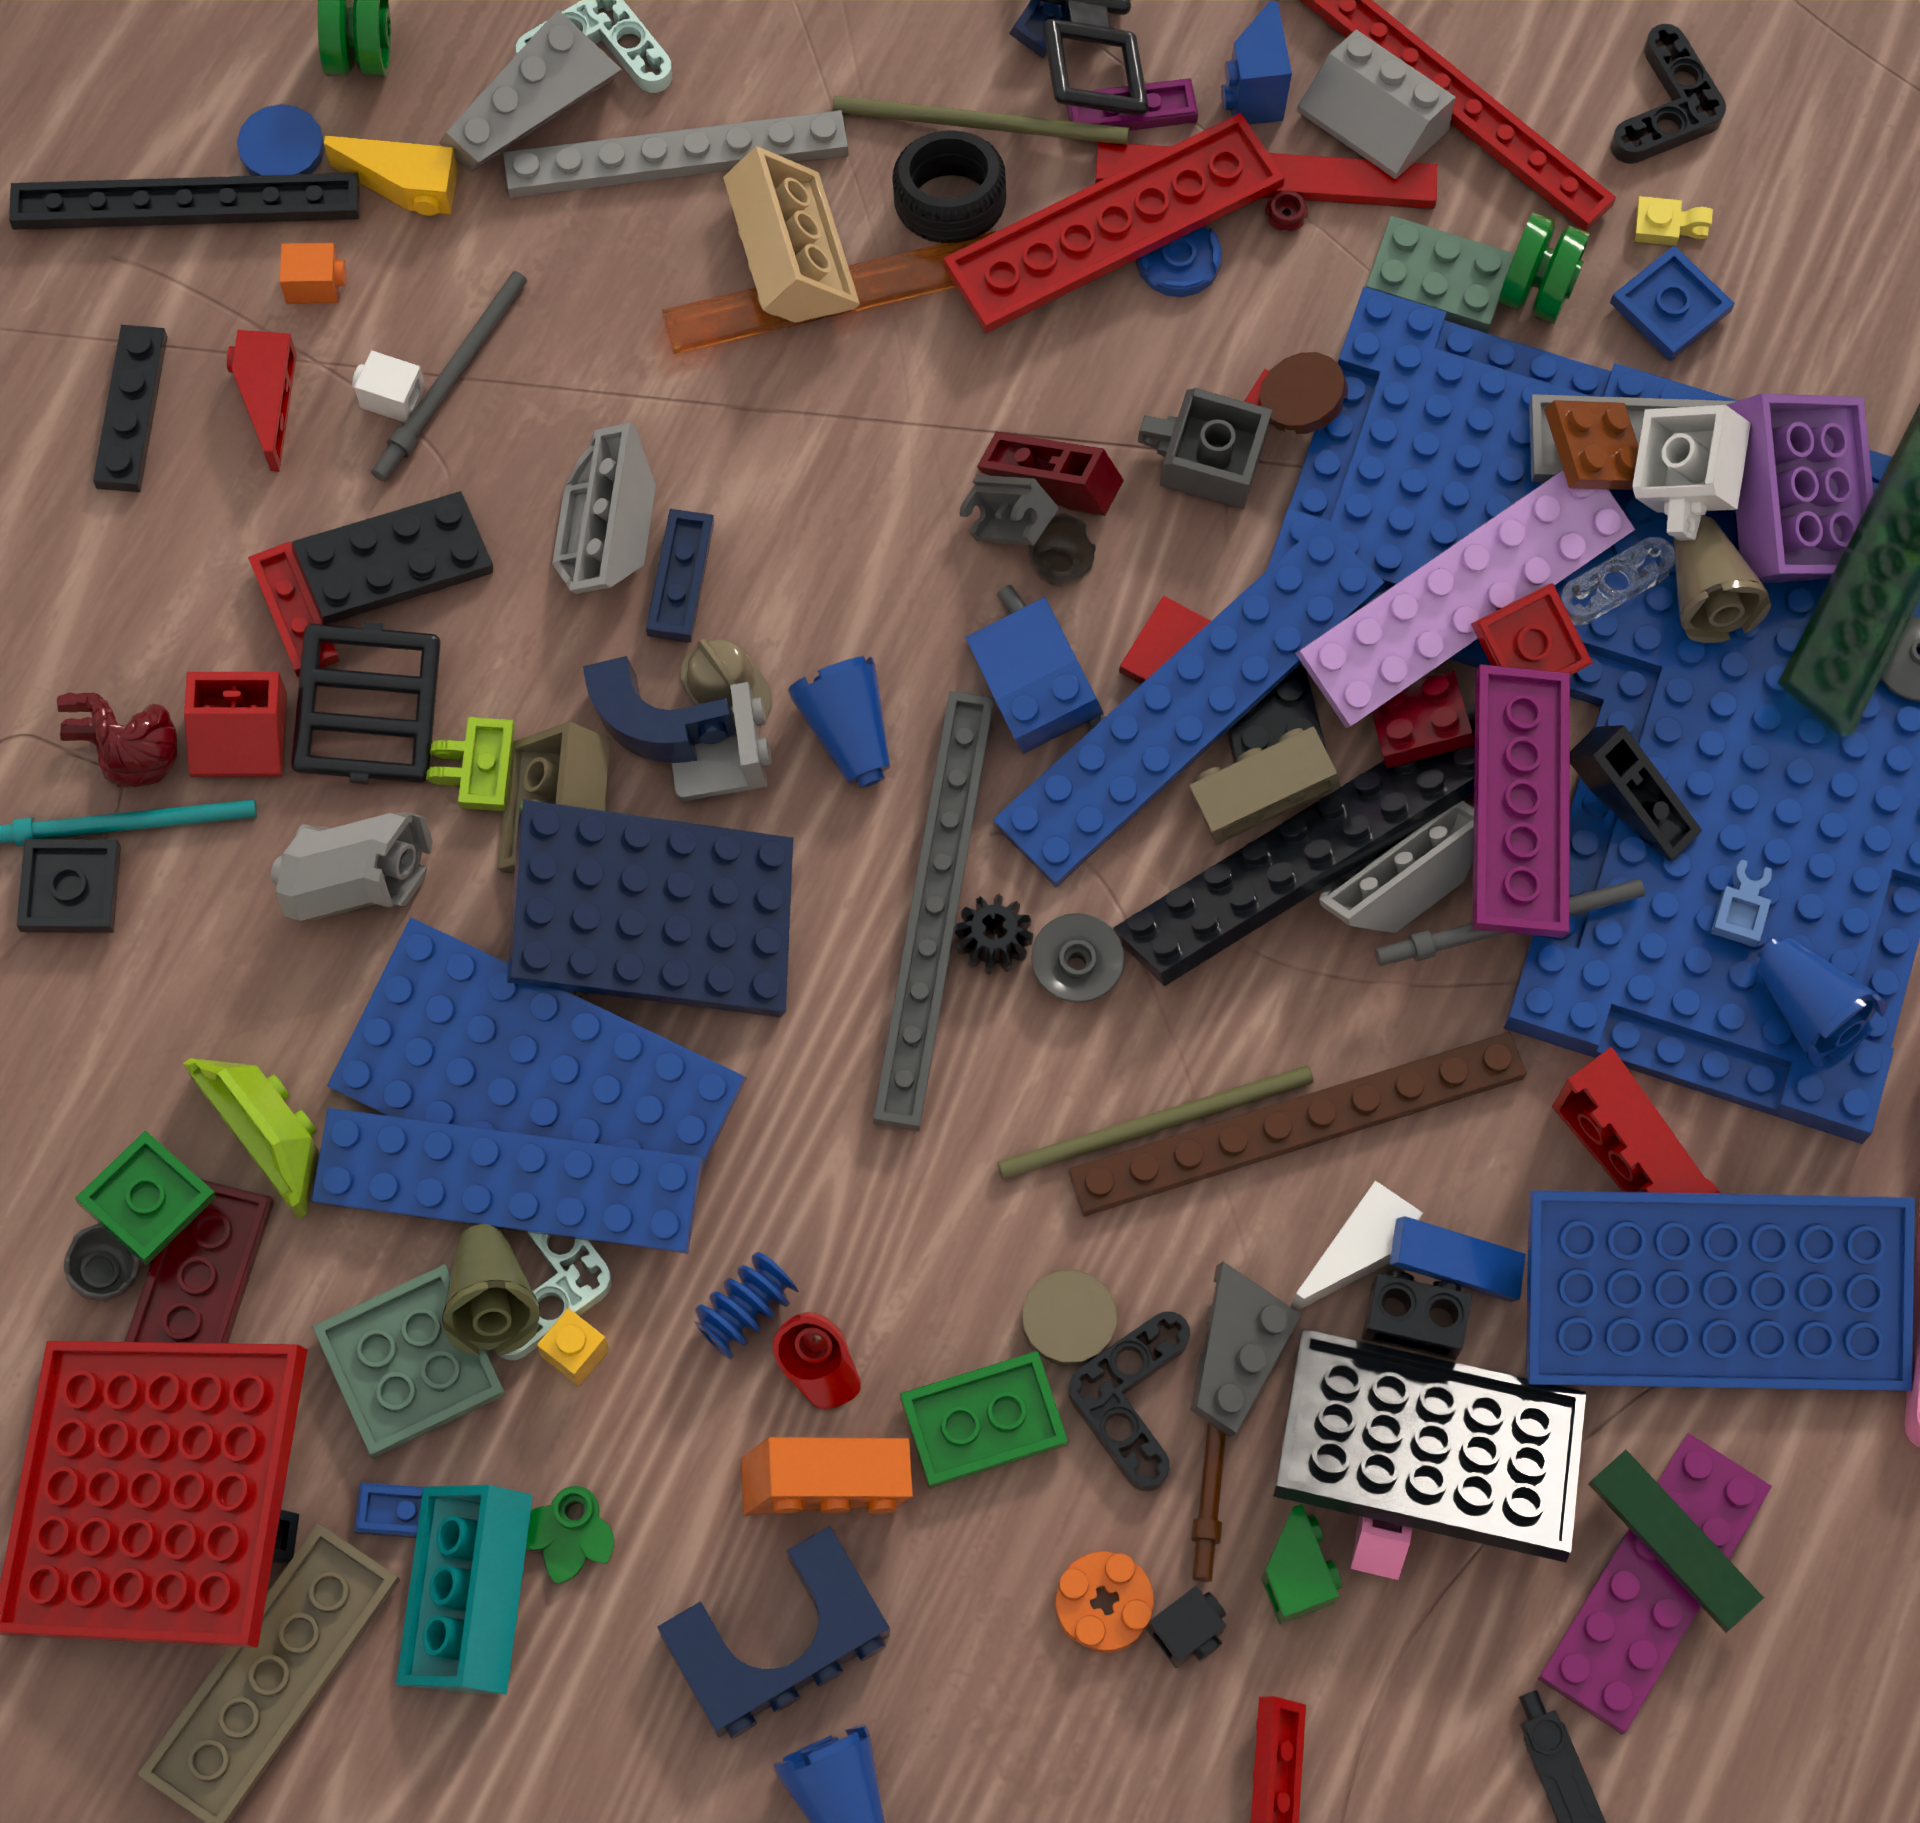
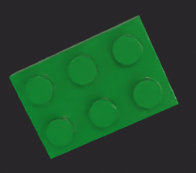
[900,1351,1068,1489]

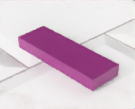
[1066,78,1198,131]

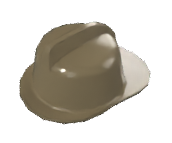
[681,639,771,726]

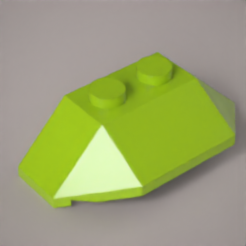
[183,1058,319,1220]

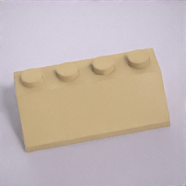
[723,146,860,323]

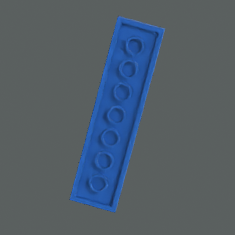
[311,1108,703,1254]

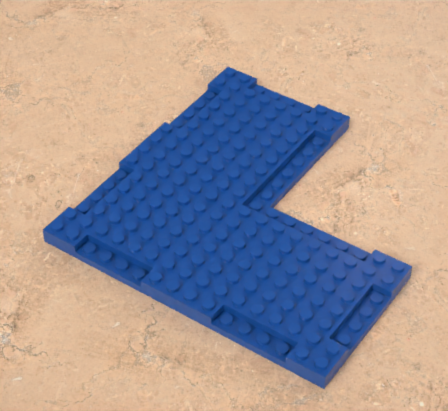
[1267,286,1920,1144]

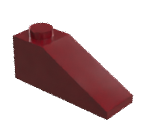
[977,431,1124,516]

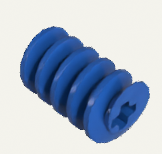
[694,1252,799,1360]

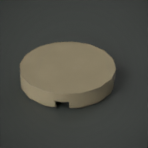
[1022,1270,1117,1366]

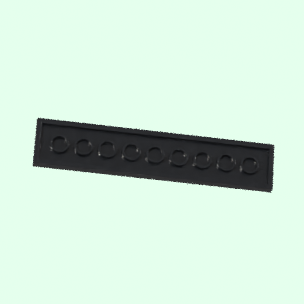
[1113,704,1475,986]

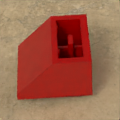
[184,672,287,777]

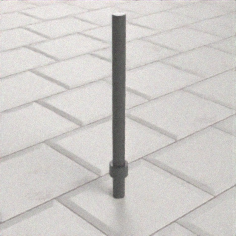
[371,271,527,482]
[1375,879,1645,967]

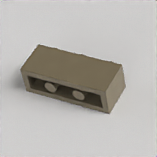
[1189,726,1340,845]

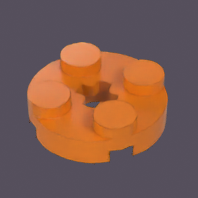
[1055,1551,1154,1653]

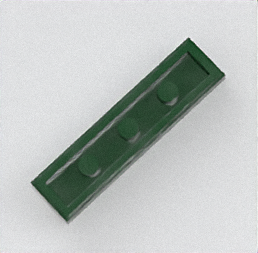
[1588,1449,1764,1633]

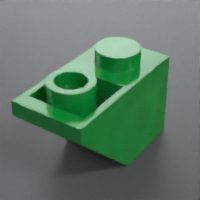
[1261,1504,1342,1625]

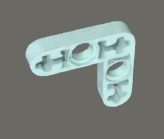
[516,0,672,93]
[494,1232,612,1360]

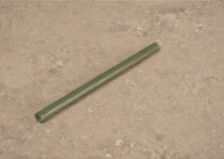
[833,96,1129,145]
[997,1065,1313,1179]

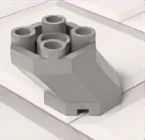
[270,812,433,921]

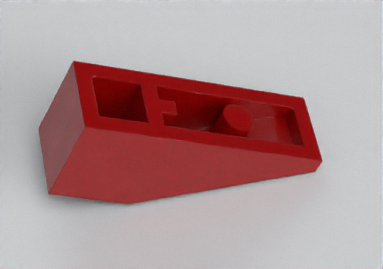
[227,330,297,472]

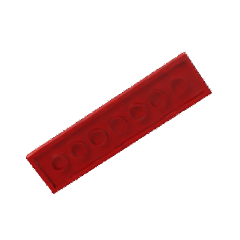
[943,113,1285,333]

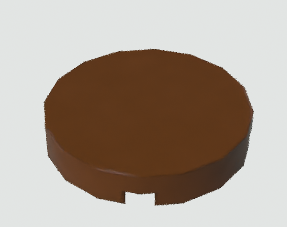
[1259,352,1348,434]

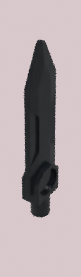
[1519,1690,1606,1823]

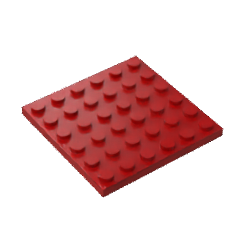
[0,1341,308,1648]

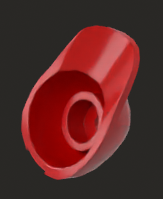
[772,1312,861,1409]

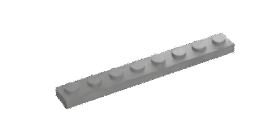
[503,110,848,198]

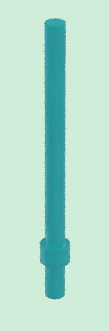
[0,799,257,846]

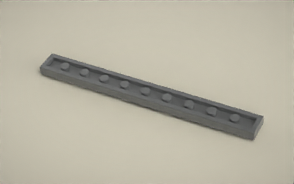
[873,691,994,1132]

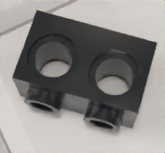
[1362,1270,1473,1360]

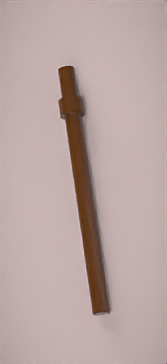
[1191,1422,1226,1582]

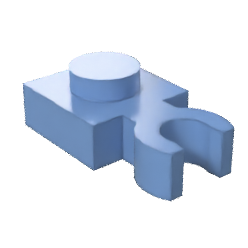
[1711,859,1772,947]

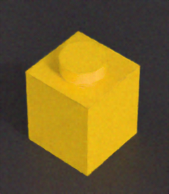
[537,1308,609,1387]

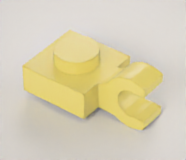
[1634,196,1713,246]

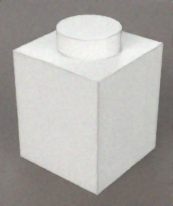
[352,350,426,423]

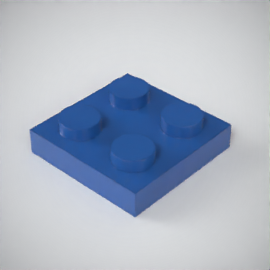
[1610,245,1735,361]

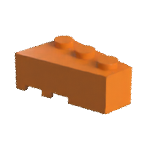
[741,1437,913,1516]

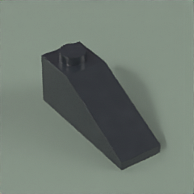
[1570,725,1702,861]

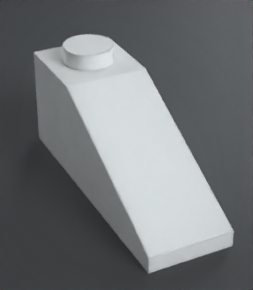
[1291,1181,1423,1310]

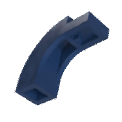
[583,656,736,763]

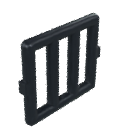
[291,622,441,784]

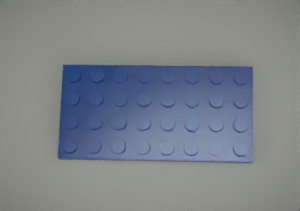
[327,917,747,1172]
[1526,1190,1915,1391]

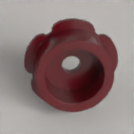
[1265,191,1308,232]

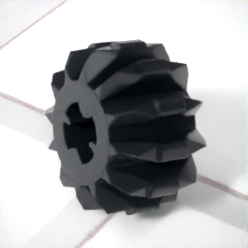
[955,894,1033,975]

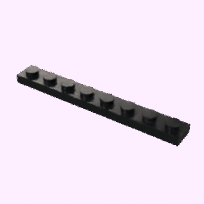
[9,173,360,230]

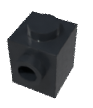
[1146,1586,1227,1668]

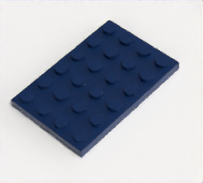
[507,799,793,1017]

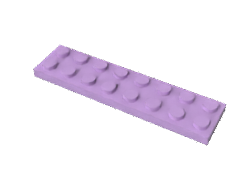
[1295,470,1635,728]

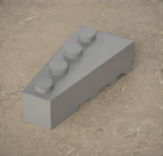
[439,9,622,173]

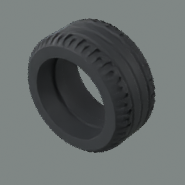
[892,130,1006,243]

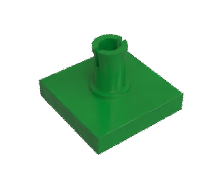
[75,1130,216,1266]

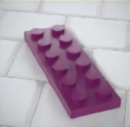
[1472,665,1570,938]
[1537,1433,1772,1734]

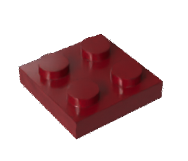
[1372,670,1475,768]

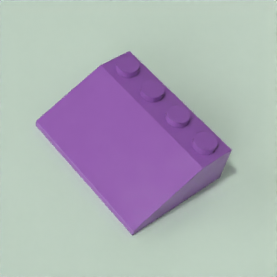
[1726,393,1881,583]

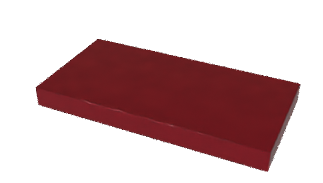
[124,1179,274,1343]

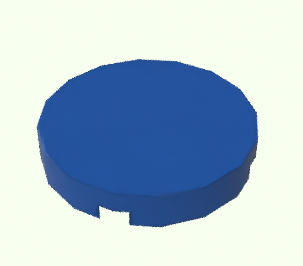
[237,104,325,176]
[1136,226,1222,297]

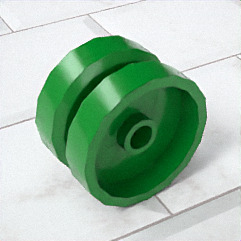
[317,0,391,76]
[1498,212,1590,324]

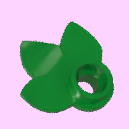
[526,1486,615,1584]

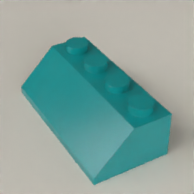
[396,1485,533,1695]

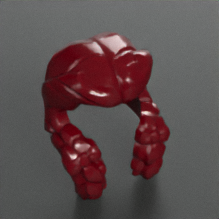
[57,692,177,788]

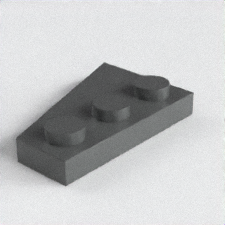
[1190,1262,1301,1436]

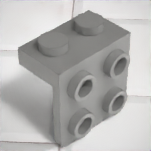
[672,682,771,801]

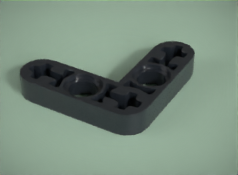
[1610,24,1726,164]
[1068,1312,1190,1491]

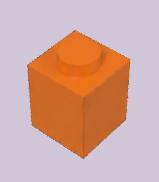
[280,243,347,303]

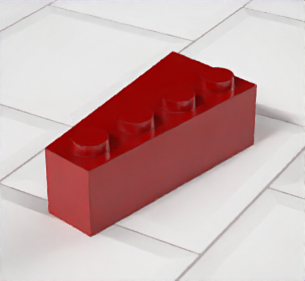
[1552,1046,1720,1193]

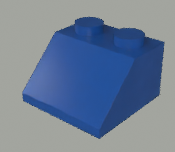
[1221,1,1292,125]

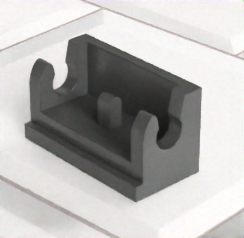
[960,475,1059,546]

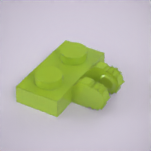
[426,717,515,811]

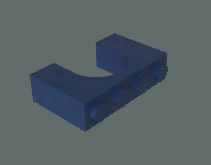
[657,1526,890,1738]

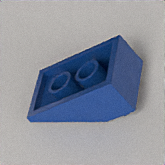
[965,597,1104,754]

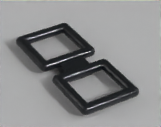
[1041,0,1149,116]

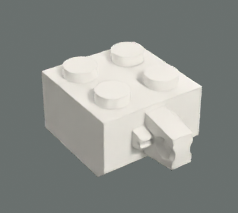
[1632,405,1751,541]

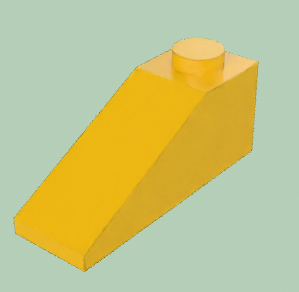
[324,136,458,216]

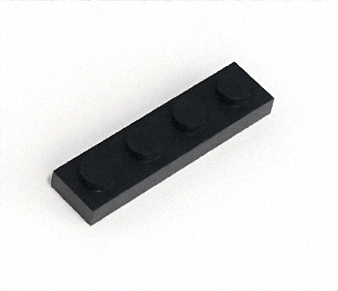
[93,325,168,492]

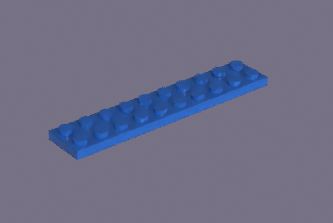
[993,521,1385,887]

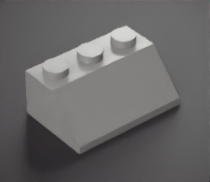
[1297,29,1456,179]

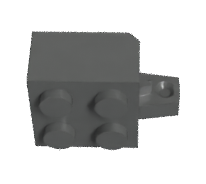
[1138,388,1273,509]

